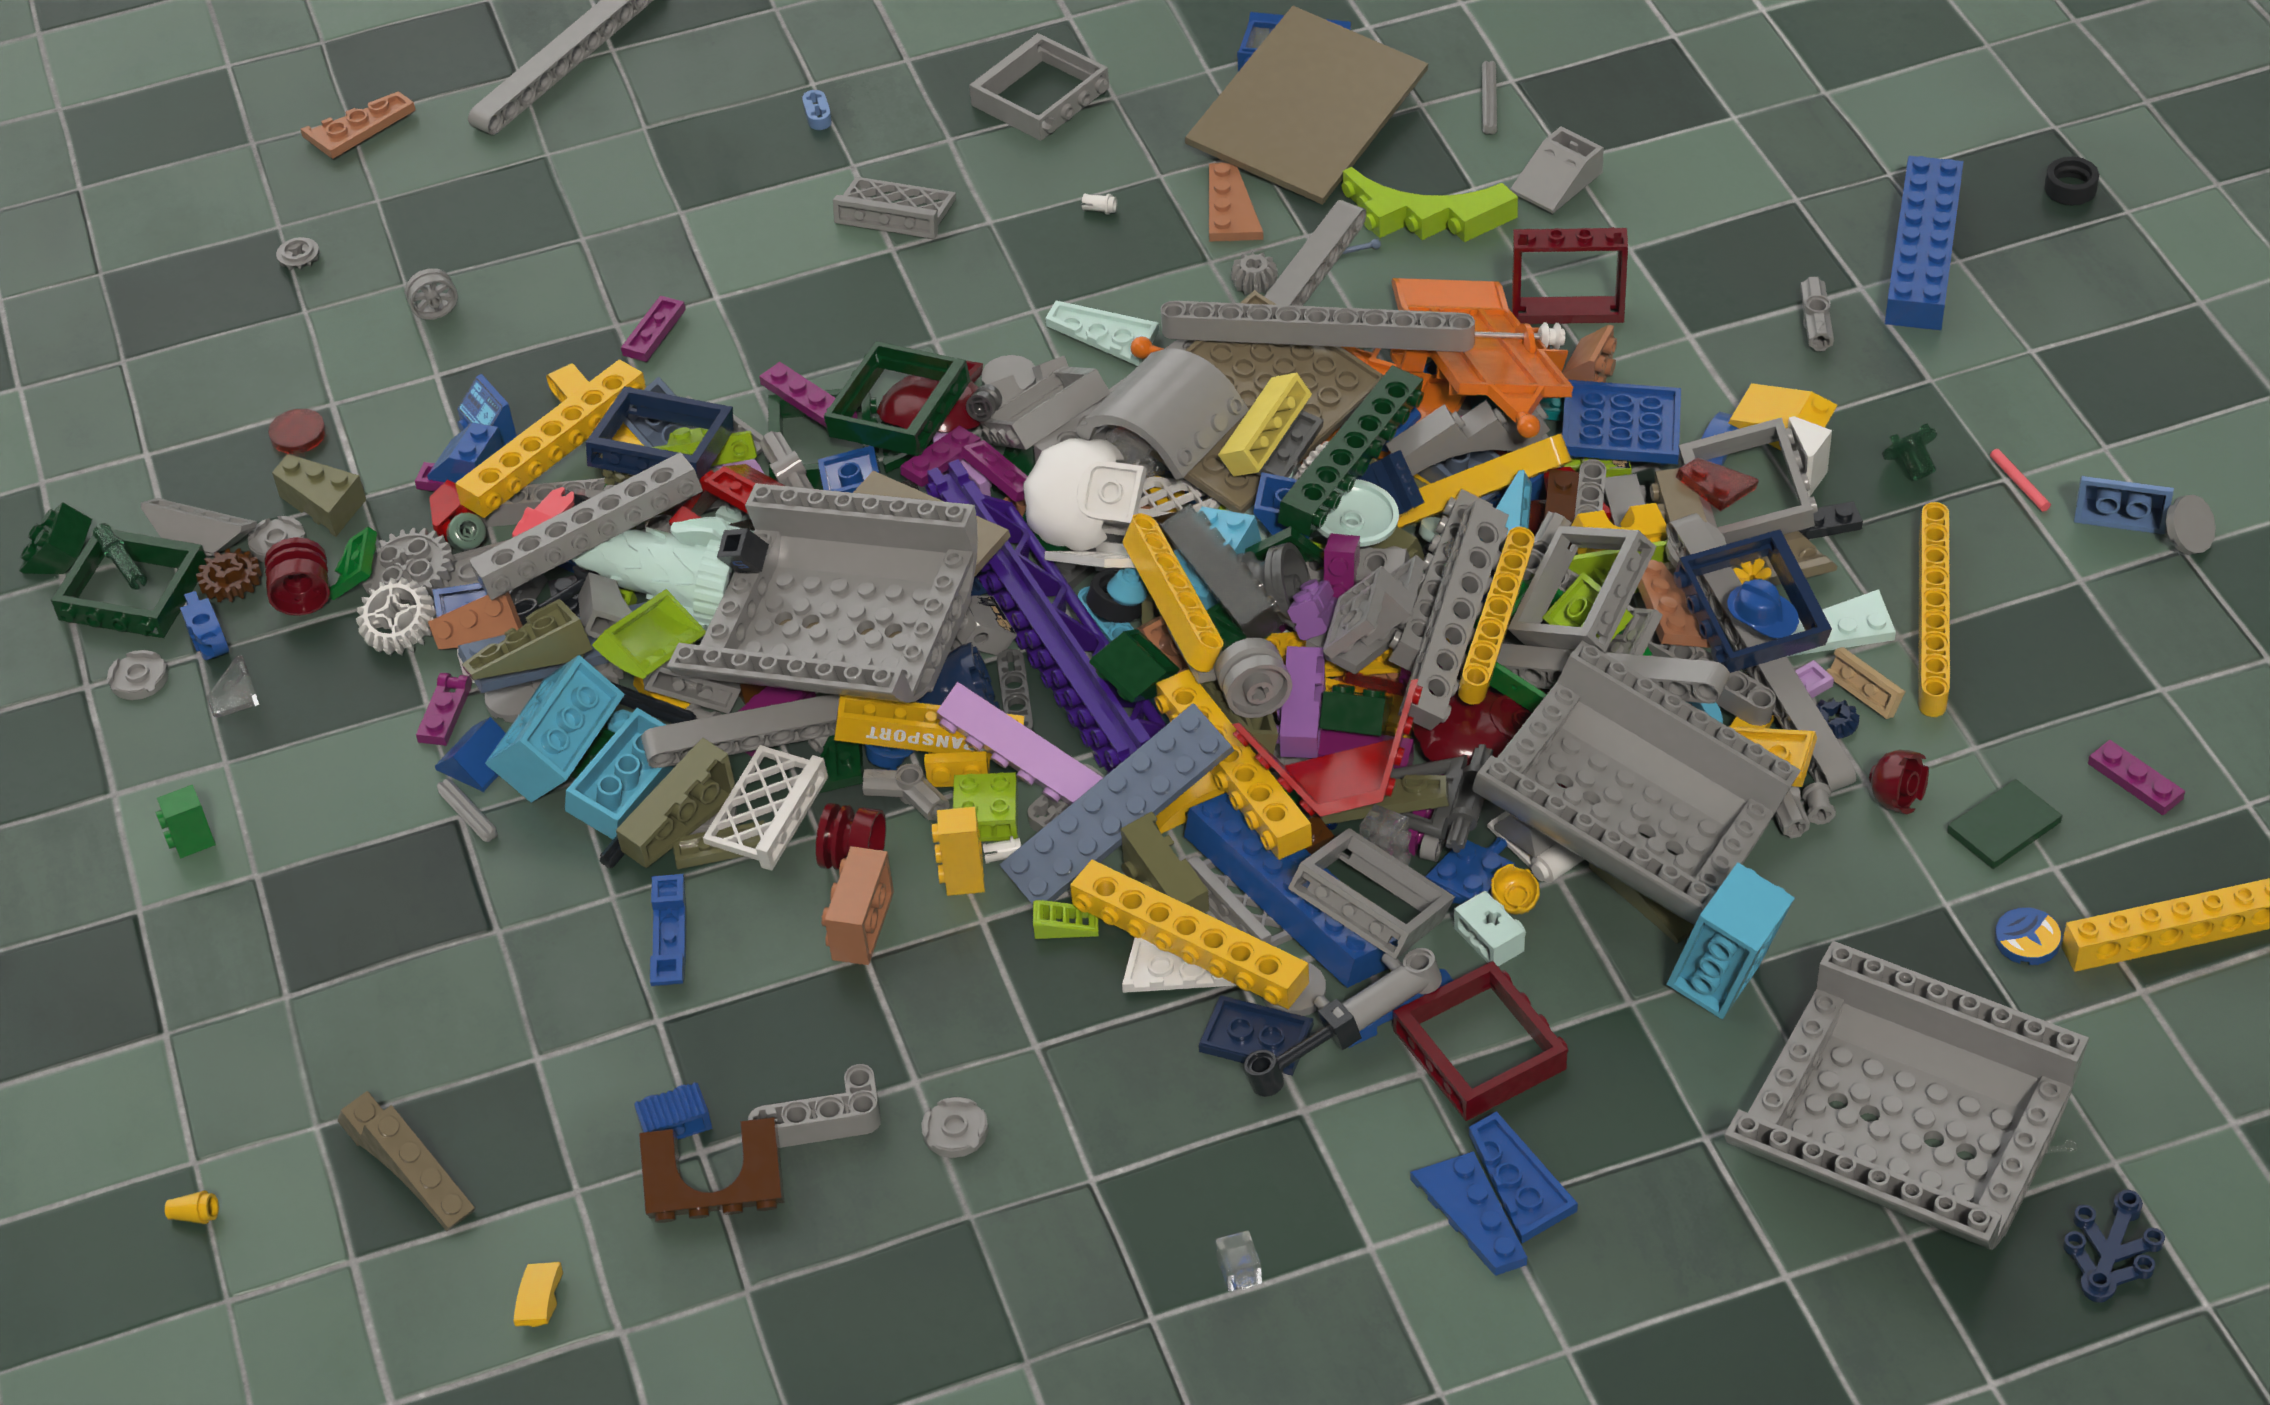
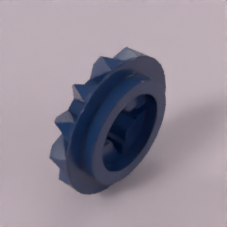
[1816,698,1860,739]

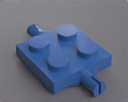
[1425,837,1515,904]

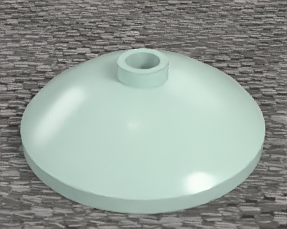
[1316,479,1399,547]

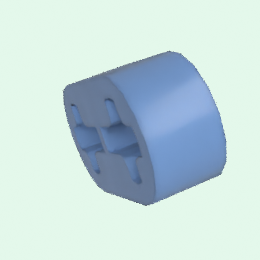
[802,90,832,130]

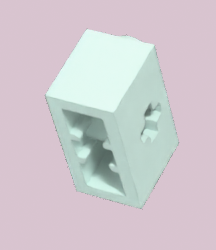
[1454,891,1526,966]

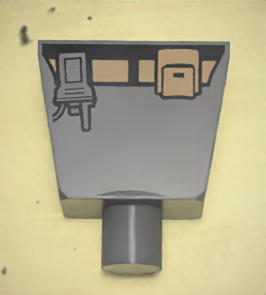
[956,596,1017,656]

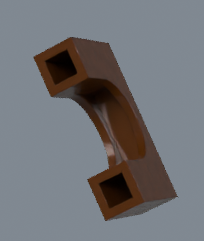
[639,1117,785,1223]

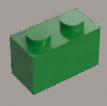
[155,785,216,859]

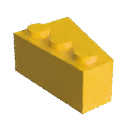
[932,807,985,896]

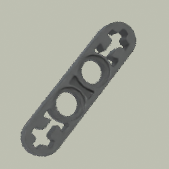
[997,649,1034,732]

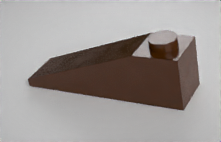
[1541,469,1579,555]

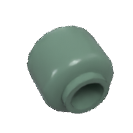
[446,512,486,552]

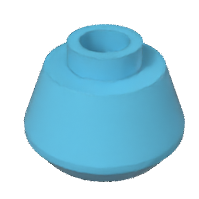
[1107,568,1147,606]

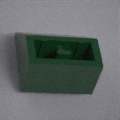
[19,502,92,574]
[1089,629,1180,703]
[1319,684,1393,736]

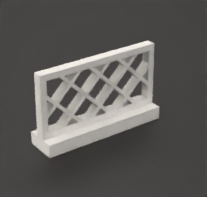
[1102,475,1221,543]
[1045,541,1136,571]
[703,745,828,871]

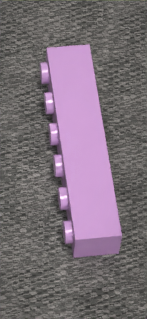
[936,682,1103,805]

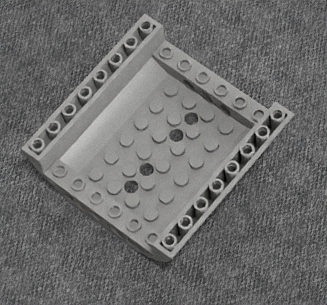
[667,483,978,703]
[1472,640,1801,926]
[1724,941,2089,1250]

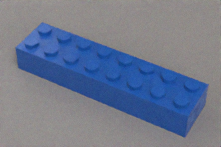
[1885,156,1964,330]
[1184,793,1398,988]

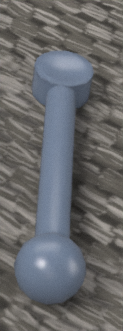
[1343,239,1381,254]

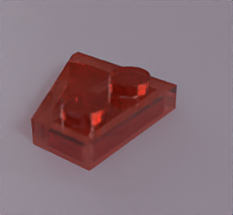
[1676,457,1759,512]

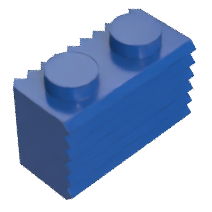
[634,1082,713,1140]

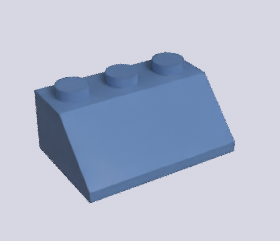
[2074,476,2174,535]

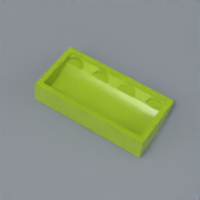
[592,589,706,679]

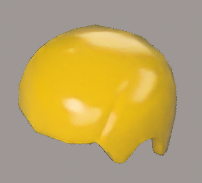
[1491,864,1540,915]

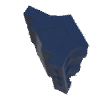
[1356,450,1425,518]

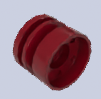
[264,537,330,616]
[816,803,886,870]

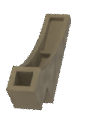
[338,1091,475,1231]

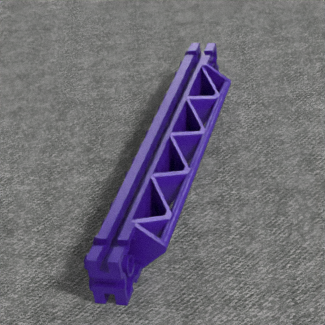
[925,459,1167,774]

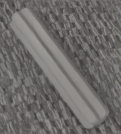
[437,779,498,842]

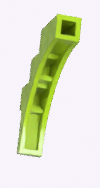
[1341,167,1518,242]

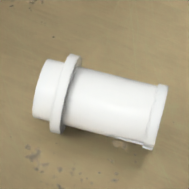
[1082,193,1117,215]
[983,836,1021,864]

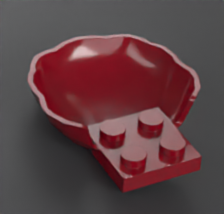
[876,361,983,433]
[1412,687,1532,766]

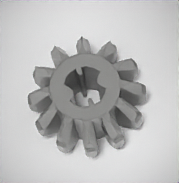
[1231,251,1278,296]

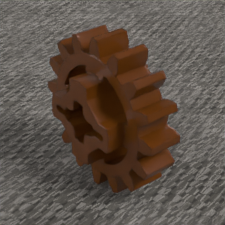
[196,548,262,602]

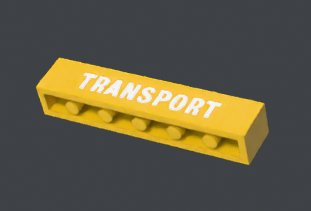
[834,695,1024,760]

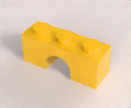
[1571,503,1667,554]

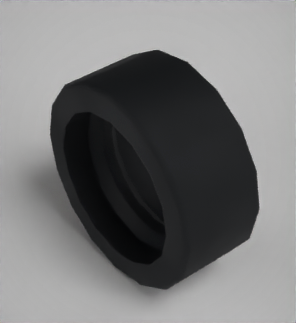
[2044,156,2100,205]
[1087,570,1142,623]

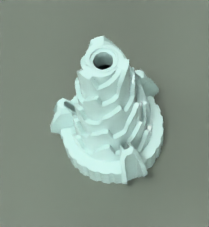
[572,517,754,641]

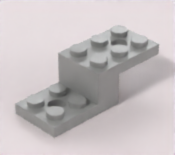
[1323,555,1425,659]

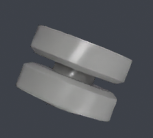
[1214,638,1293,718]

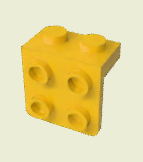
[924,751,990,787]

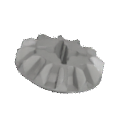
[276,237,320,270]

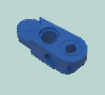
[180,591,229,660]

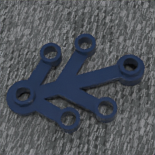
[2063,1190,2165,1302]

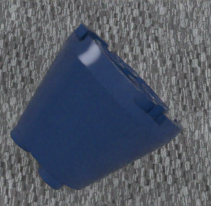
[915,642,1001,710]

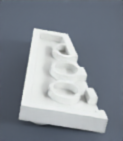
[1122,938,1236,993]

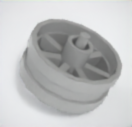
[404,268,458,320]

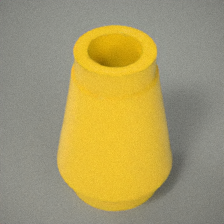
[165,1190,219,1224]

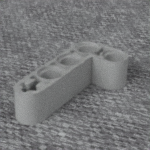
[748,1064,881,1148]

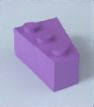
[1276,646,1326,758]

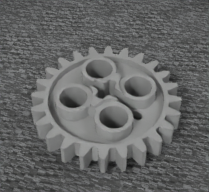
[362,527,455,606]

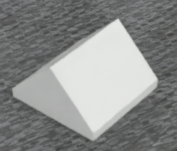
[1788,416,1832,497]

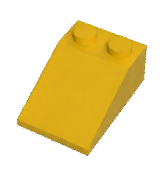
[1728,383,1837,451]

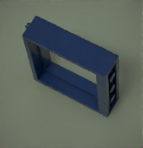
[586,386,734,480]
[1674,529,1832,673]

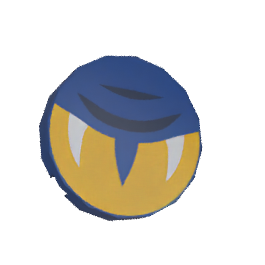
[1995,908,2062,965]

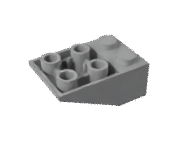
[1510,126,1604,214]

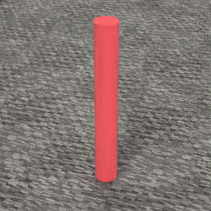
[1990,449,2051,512]

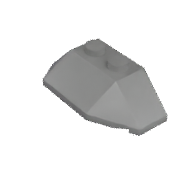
[141,498,257,556]

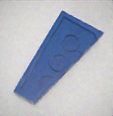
[1469,1111,1578,1243]
[1410,1151,1527,1276]

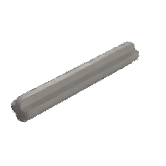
[1482,61,1497,135]

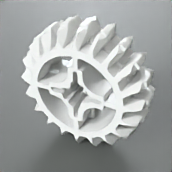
[356,577,436,656]

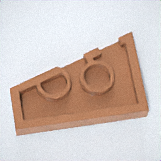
[428,591,522,649]

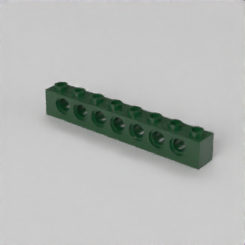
[1278,365,1424,537]

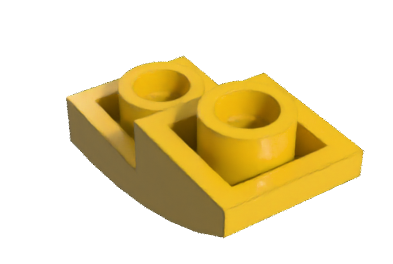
[513,1262,563,1327]

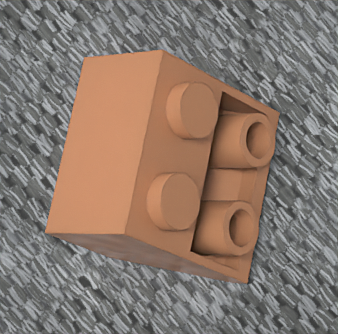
[1562,325,1617,382]

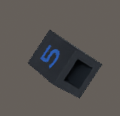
[717,528,769,573]

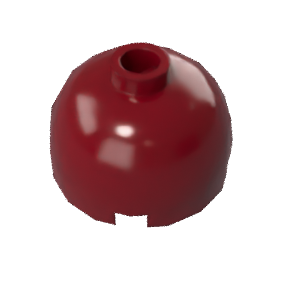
[1869,749,1929,815]

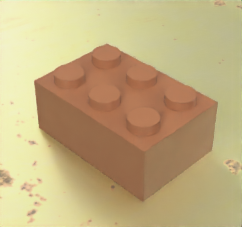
[822,846,894,965]

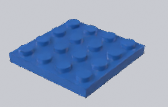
[1562,380,1681,465]

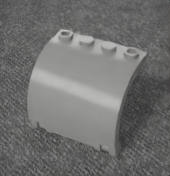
[1076,348,1249,479]

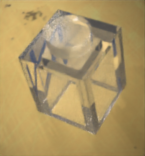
[1216,1230,1262,1292]

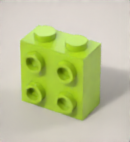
[953,772,1019,842]

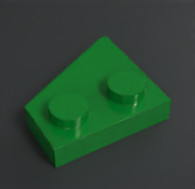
[329,527,377,600]

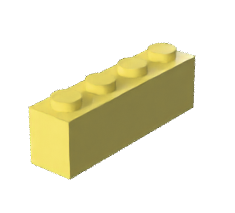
[1218,372,1312,477]

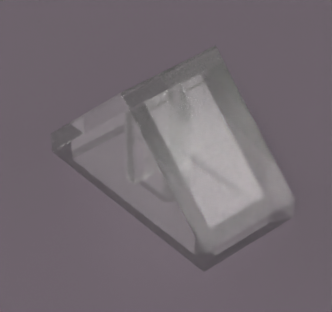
[206,655,259,718]

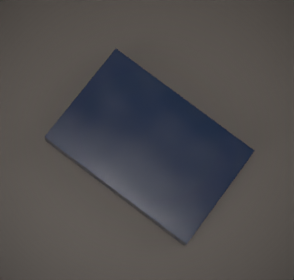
[1199,995,1314,1076]

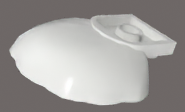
[1024,438,1147,551]

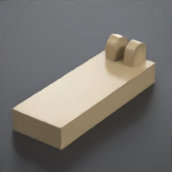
[1826,647,1906,719]

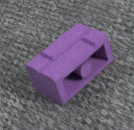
[1287,579,1337,640]

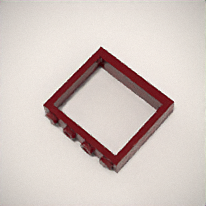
[1512,227,1628,324]
[1393,961,1569,1121]

